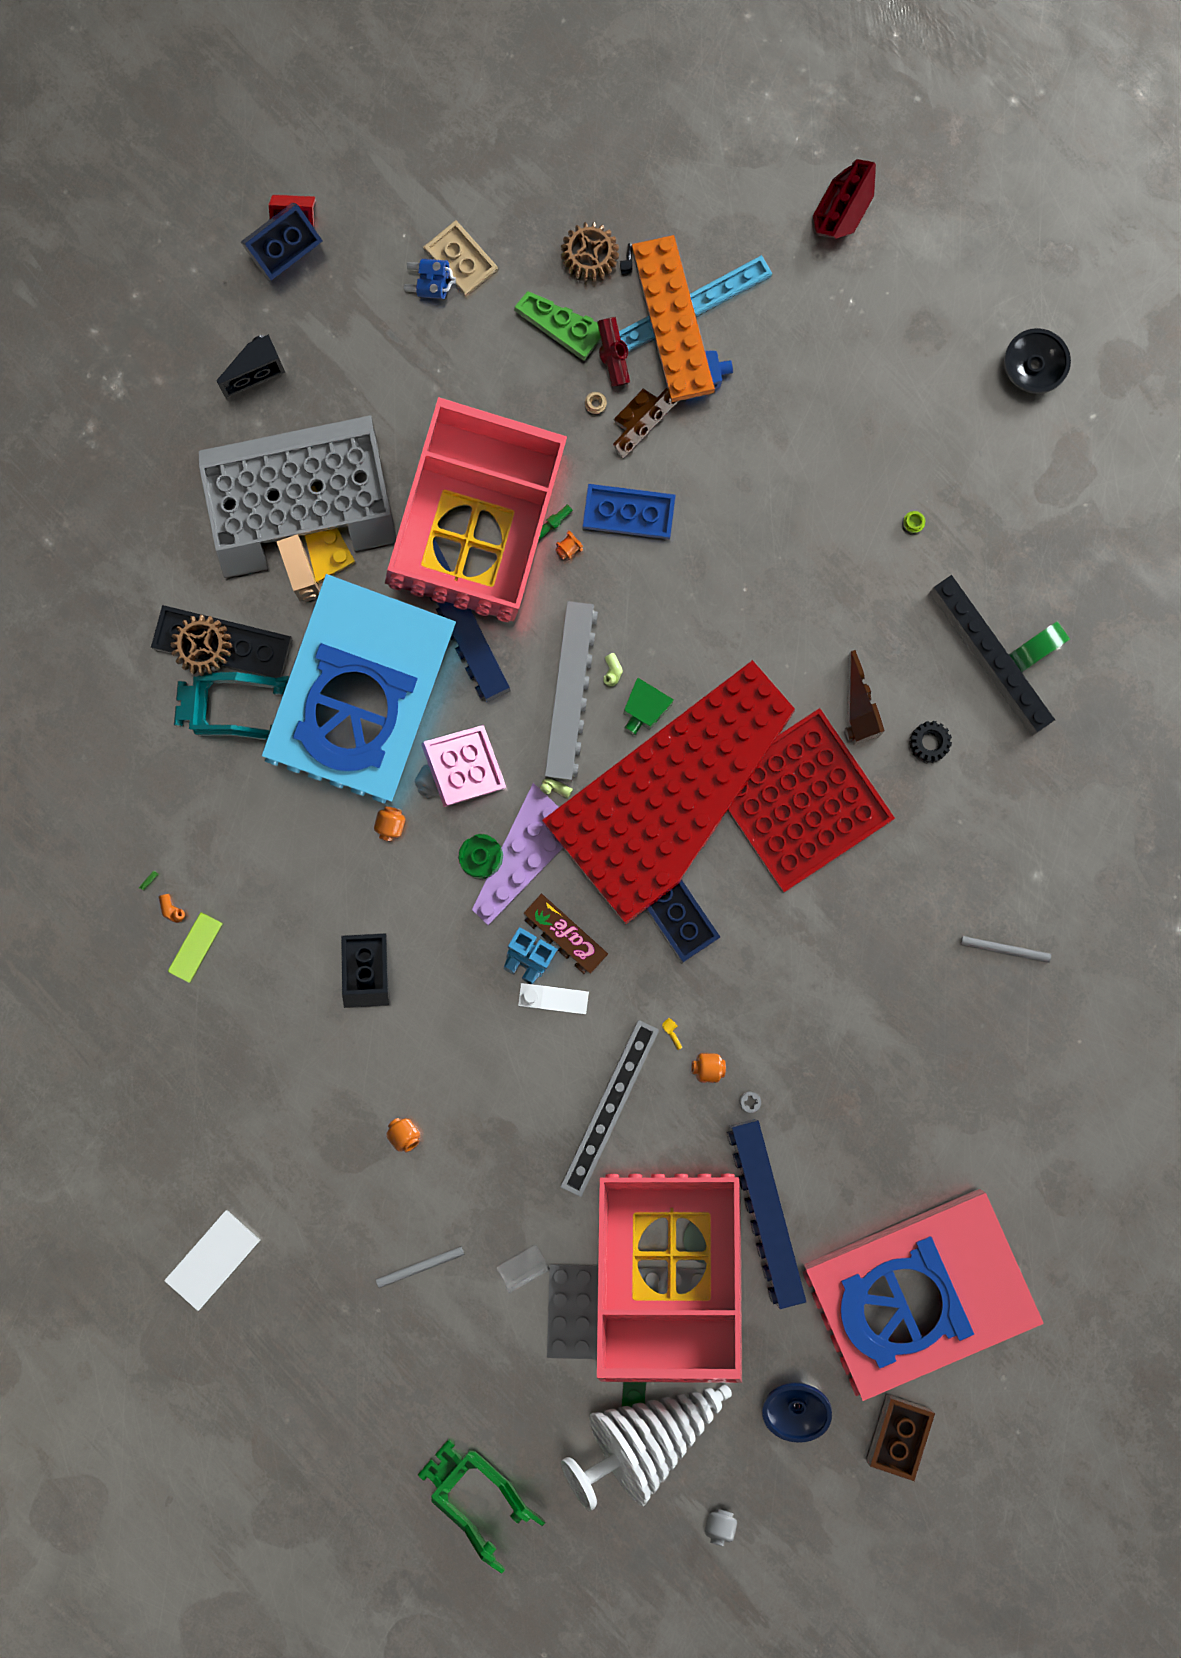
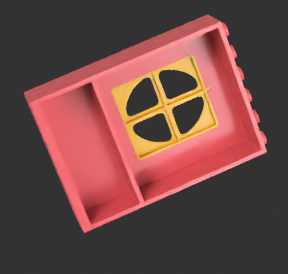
[385,397,567,622]
[597,1174,742,1383]

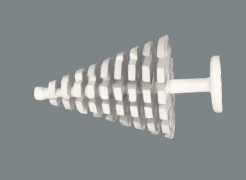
[561,1385,732,1511]

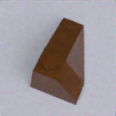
[845,650,885,745]

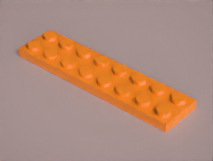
[632,235,715,402]

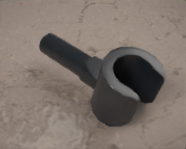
[620,243,633,274]

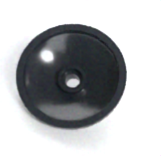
[1004,328,1071,394]

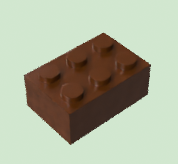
[866,1394,935,1481]

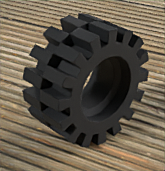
[909,721,952,763]

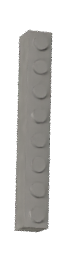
[545,601,598,783]
[561,1020,659,1197]

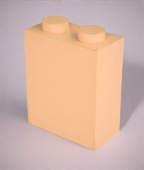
[276,534,319,602]

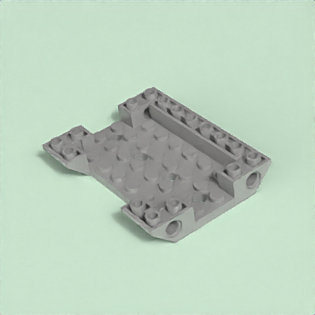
[199,415,397,578]

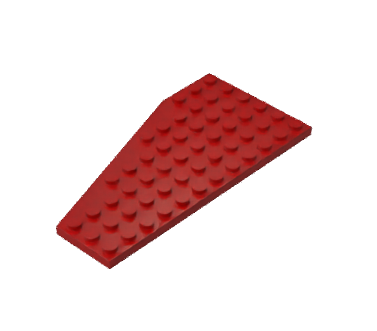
[542,660,795,925]

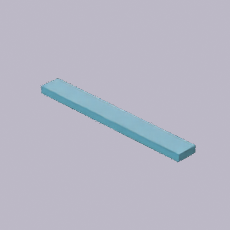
[619,255,772,353]

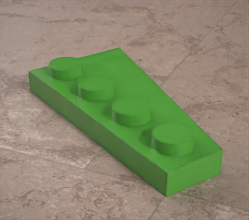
[514,291,601,361]

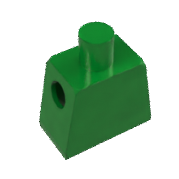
[623,678,674,735]

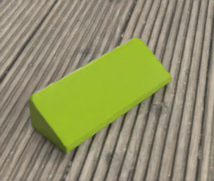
[168,912,223,983]

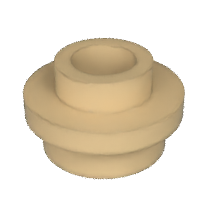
[585,392,607,414]

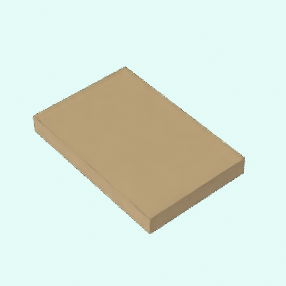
[423,220,498,297]

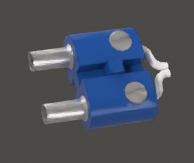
[404,259,456,299]

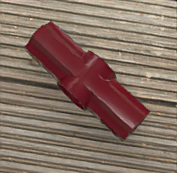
[597,317,630,387]

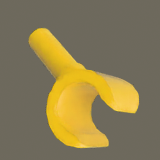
[662,1018,682,1050]

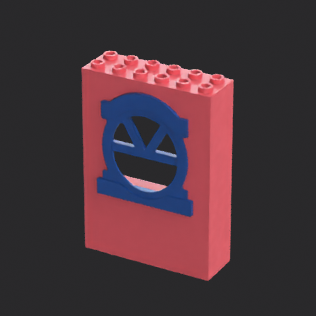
[802,1189,1044,1401]

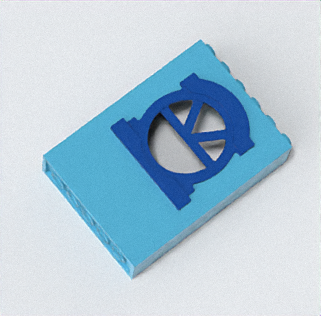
[262,574,456,804]

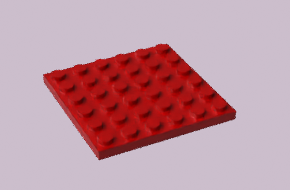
[728,708,895,893]

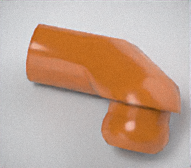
[158,894,185,923]

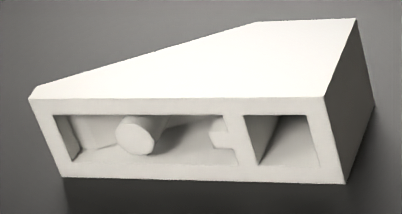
[518,983,589,1014]

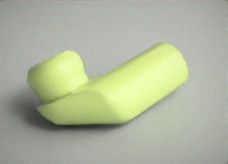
[603,653,623,686]
[540,778,573,799]

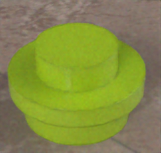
[903,511,925,533]

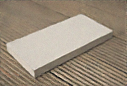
[164,1210,261,1311]

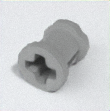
[739,1092,761,1113]

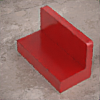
[269,195,315,227]

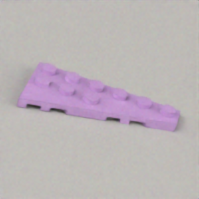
[472,783,563,926]

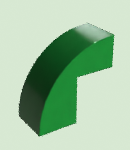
[1009,621,1070,672]

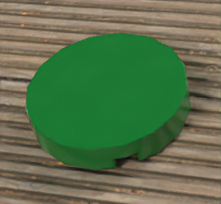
[458,834,503,879]

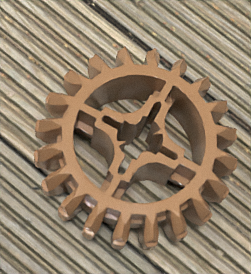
[561,222,619,282]
[171,615,232,676]

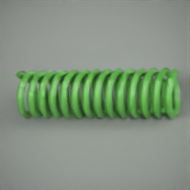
[139,871,158,891]

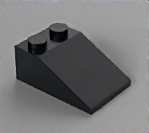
[216,334,285,398]
[341,933,389,1008]

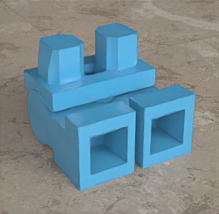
[504,927,557,984]

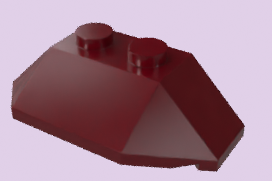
[813,159,876,239]

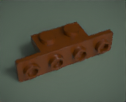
[613,387,678,458]

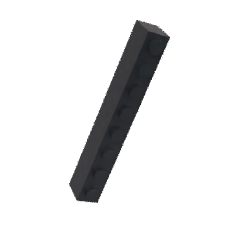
[929,575,1055,736]

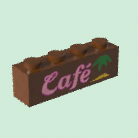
[523,893,608,974]

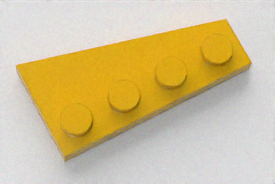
[305,486,356,584]

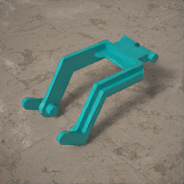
[174,672,289,740]

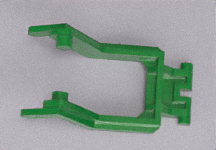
[418,1439,546,1574]

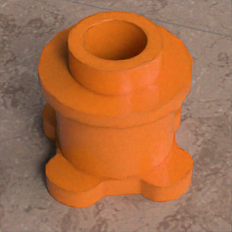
[555,531,583,560]

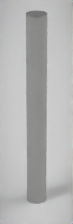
[961,936,1051,963]
[376,1246,465,1288]

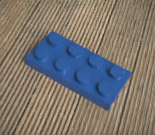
[583,484,676,540]

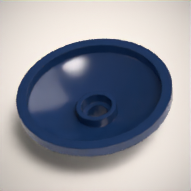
[762,1383,832,1443]

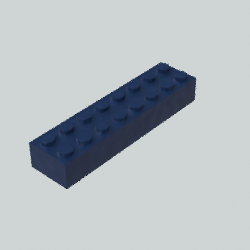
[726,1119,807,1309]

